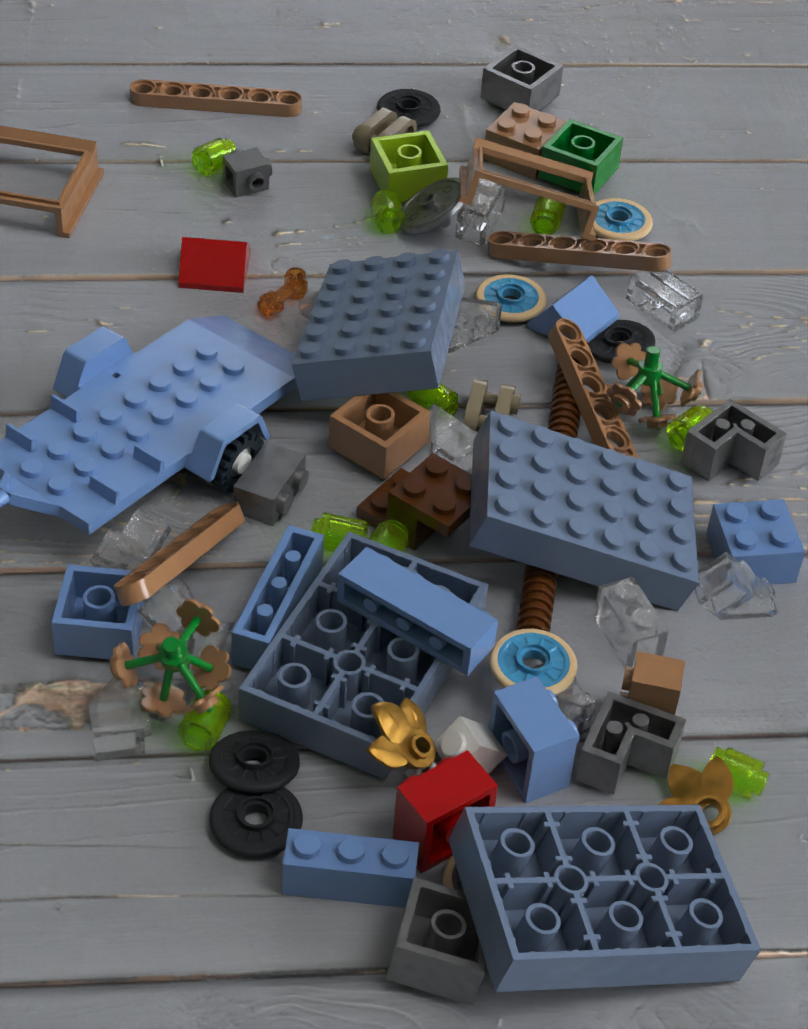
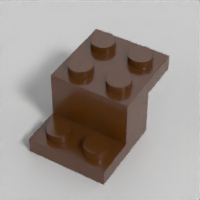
[356,453,472,551]

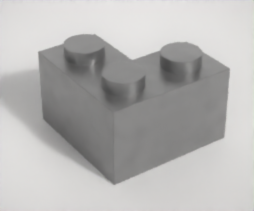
[681,399,787,481]
[575,691,686,795]

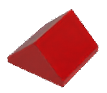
[178,237,251,293]

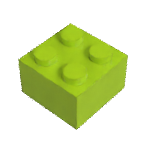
[370,130,448,204]

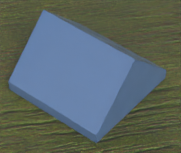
[527,275,619,343]

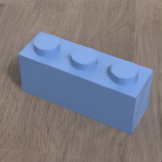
[282,828,419,908]

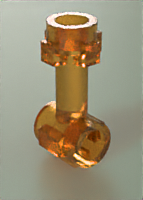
[257,267,308,317]

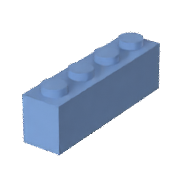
[232,525,324,670]
[337,547,498,676]

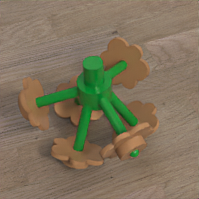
[606,342,703,430]
[110,598,231,718]

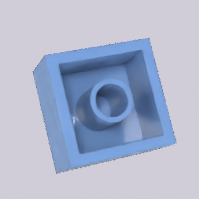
[706,499,805,588]
[51,564,147,660]
[489,676,579,803]

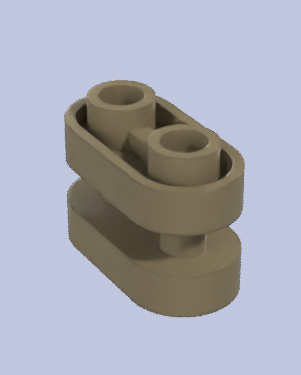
[352,108,417,154]
[462,379,521,438]

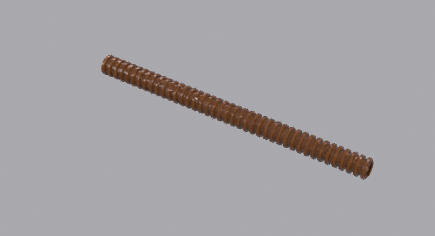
[516,337,590,669]

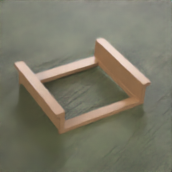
[0,125,104,238]
[459,137,599,242]

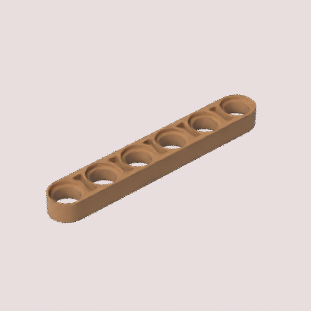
[130,79,302,117]
[487,231,671,272]
[548,318,639,459]
[114,502,245,606]

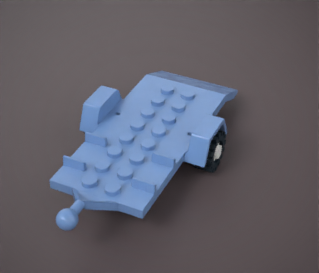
[0,315,297,535]

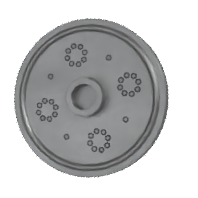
[397,177,464,234]

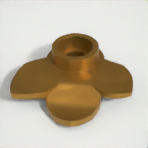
[366,698,436,770]
[658,756,734,835]

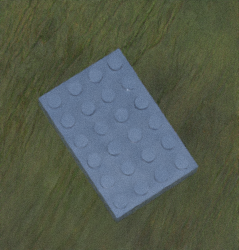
[291,249,465,401]
[469,410,699,611]
[239,531,488,780]
[448,805,761,992]

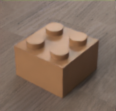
[483,102,567,180]
[329,392,431,480]

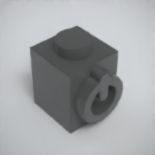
[223,147,272,197]

